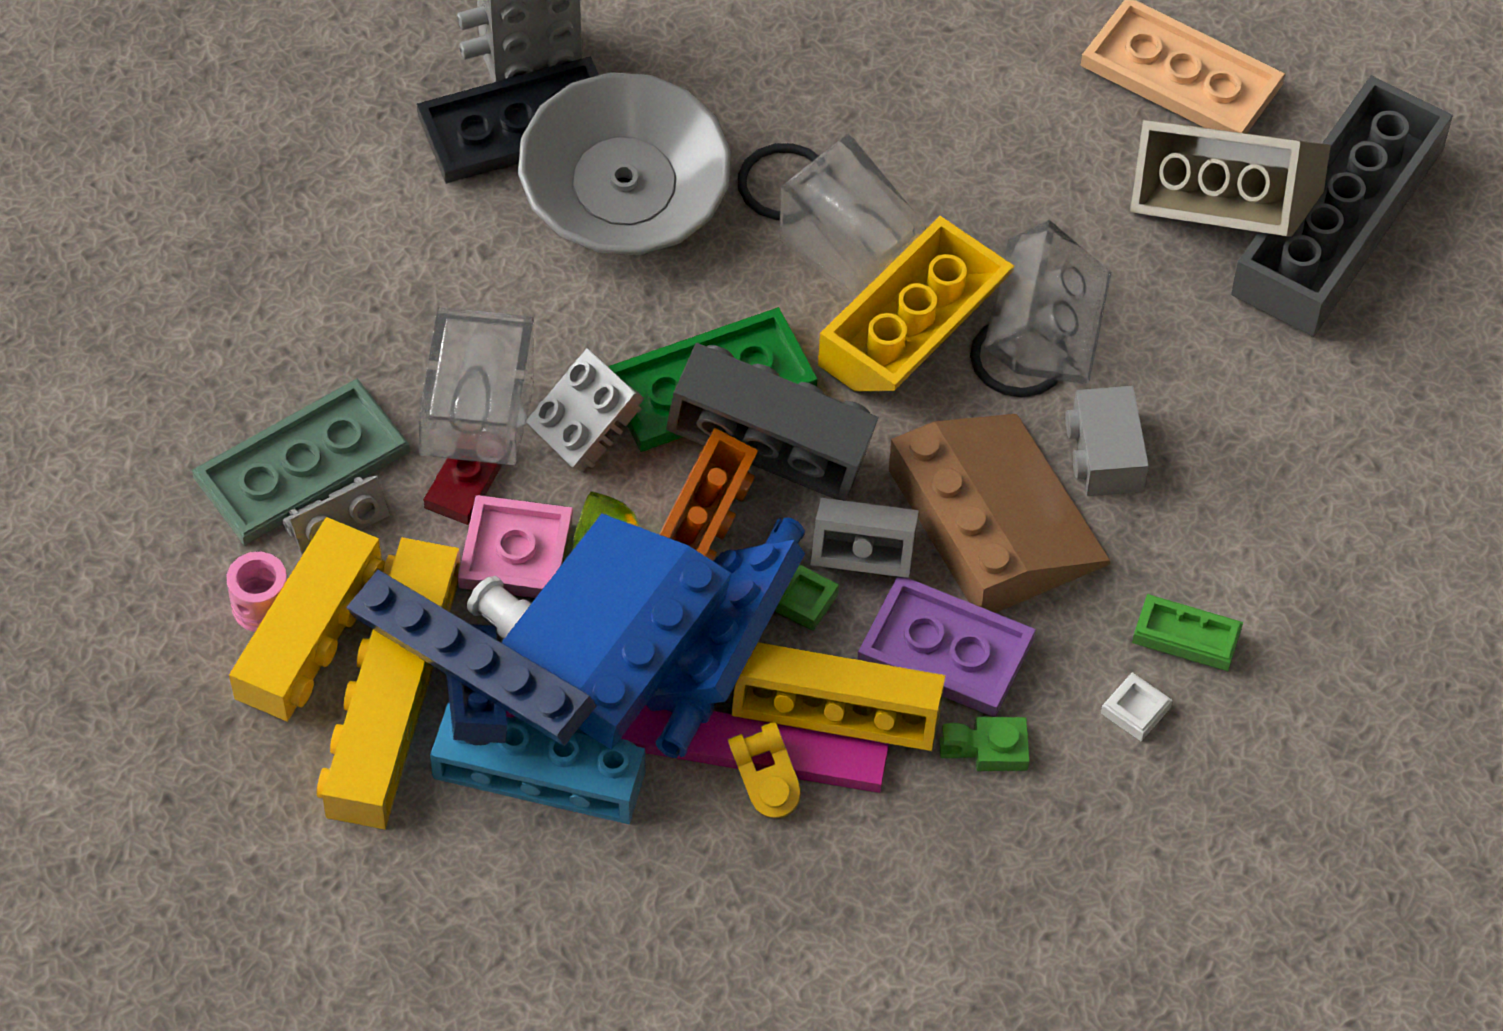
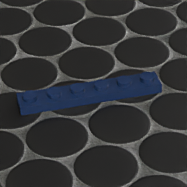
[346,570,596,746]

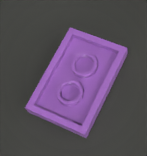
[857,577,1036,717]

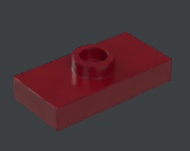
[423,425,511,525]

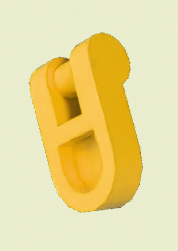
[728,721,801,819]

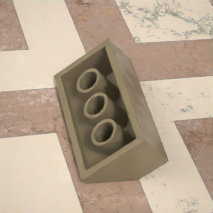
[1130,120,1331,237]

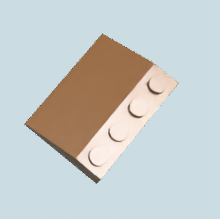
[889,414,1110,613]

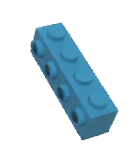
[430,703,646,825]

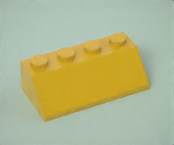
[818,216,1014,391]

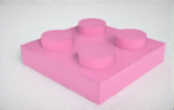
[458,495,573,598]

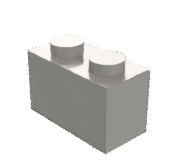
[1065,386,1149,496]
[811,498,919,578]

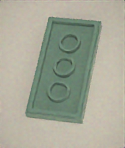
[192,378,410,546]

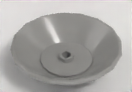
[518,72,731,255]

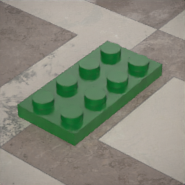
[608,307,818,452]

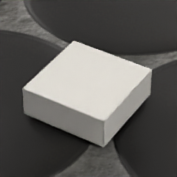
[1101,672,1173,741]

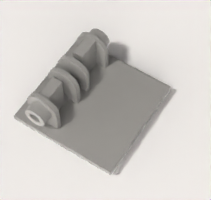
[525,348,645,473]

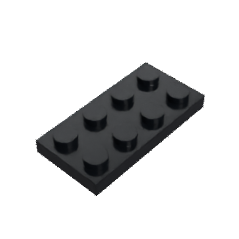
[417,56,599,184]

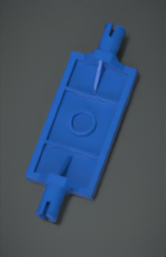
[646,517,805,758]

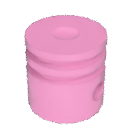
[226,551,287,632]

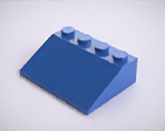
[501,513,731,750]

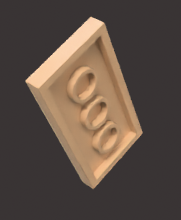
[1081,0,1285,133]

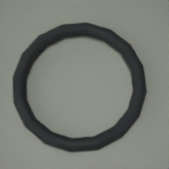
[738,143,832,220]
[970,315,1068,397]

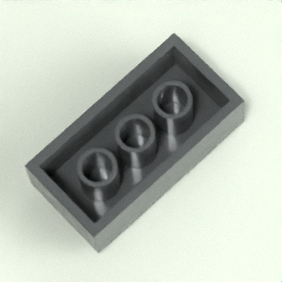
[666,343,879,501]

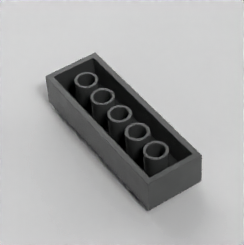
[1231,75,1453,337]

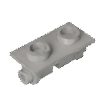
[283,475,390,555]

